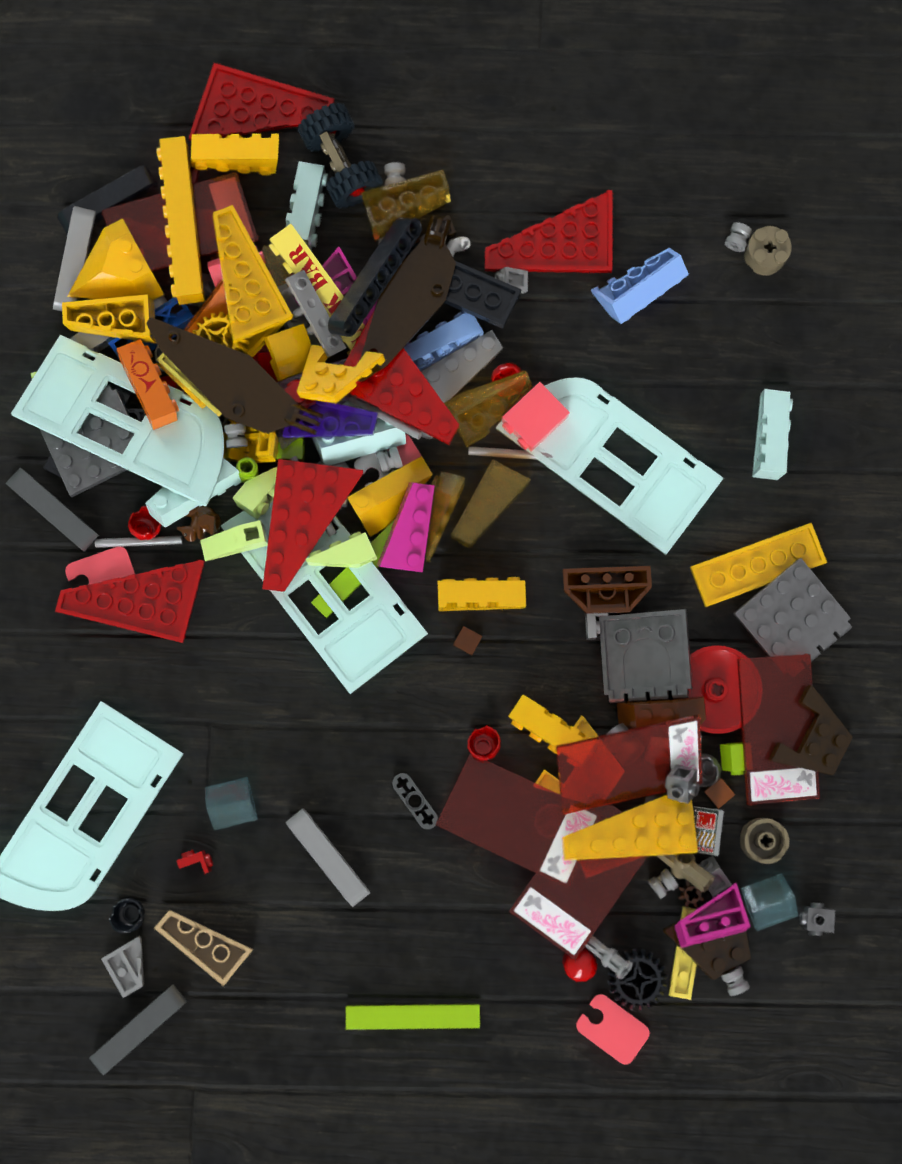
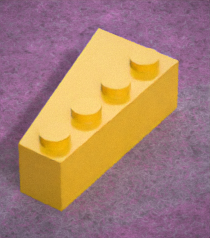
[191,134,279,175]
[62,294,157,344]
[438,577,526,611]
[508,695,598,767]

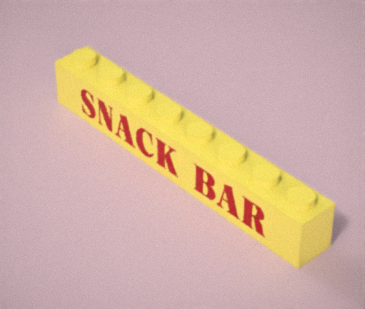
[269,224,365,356]

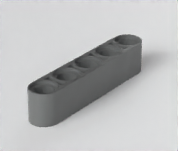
[6,467,99,552]
[89,984,187,1076]

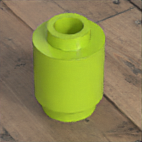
[236,457,259,483]

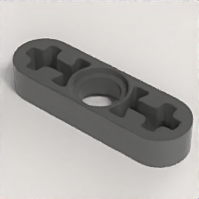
[392,773,438,829]

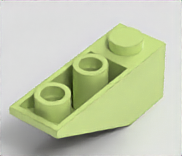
[233,467,277,520]
[200,520,268,561]
[306,532,377,568]

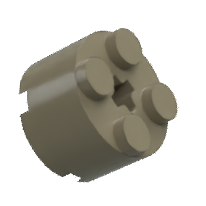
[744,226,792,275]
[740,818,789,864]

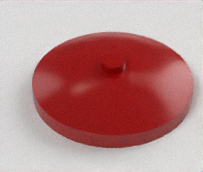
[688,646,762,734]

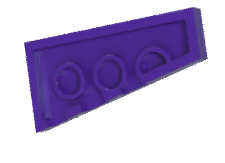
[282,400,379,438]

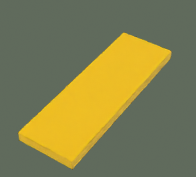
[690,522,827,608]

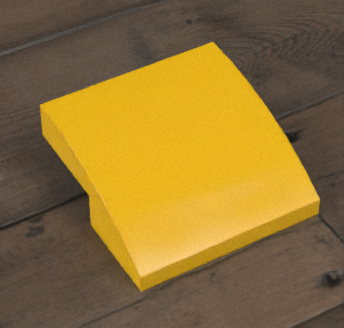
[264,323,312,382]

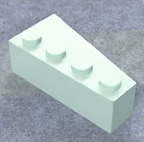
[286,161,328,251]
[752,389,793,480]
[312,418,406,466]
[145,458,242,527]

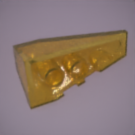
[444,371,533,447]
[426,471,465,563]

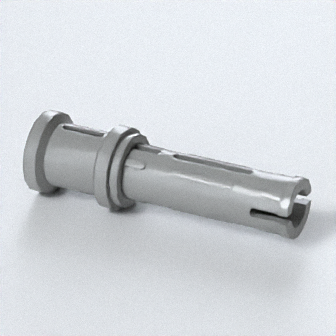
[582,933,632,979]

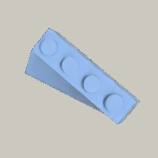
[591,248,689,324]
[404,311,483,371]

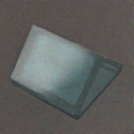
[205,777,258,830]
[741,874,798,931]

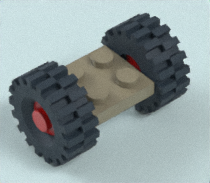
[298,103,383,209]

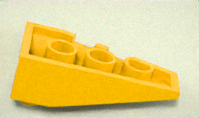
[347,456,433,537]

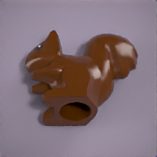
[177,506,221,542]

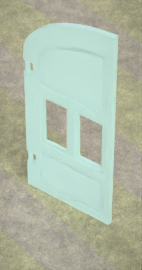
[11,335,224,506]
[496,378,723,555]
[221,501,428,694]
[0,701,184,911]

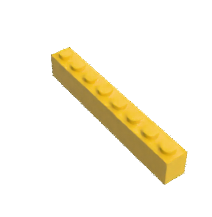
[157,136,205,305]

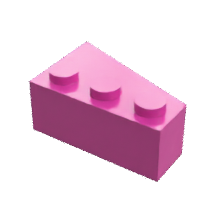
[294,247,357,317]
[674,883,751,948]

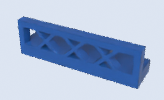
[107,297,193,358]

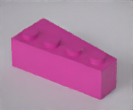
[377,483,435,572]

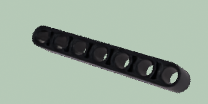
[328,217,422,337]

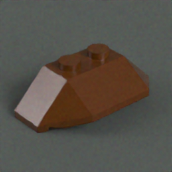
[563,566,652,614]
[617,697,706,746]

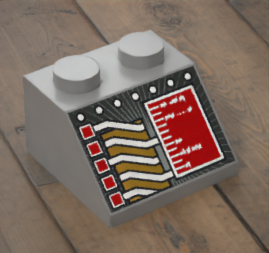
[693,806,724,856]

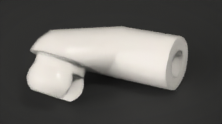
[447,237,471,257]

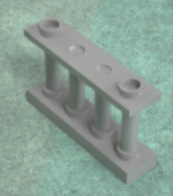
[278,270,346,357]

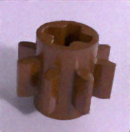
[677,880,705,908]

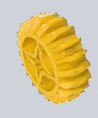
[192,312,250,354]

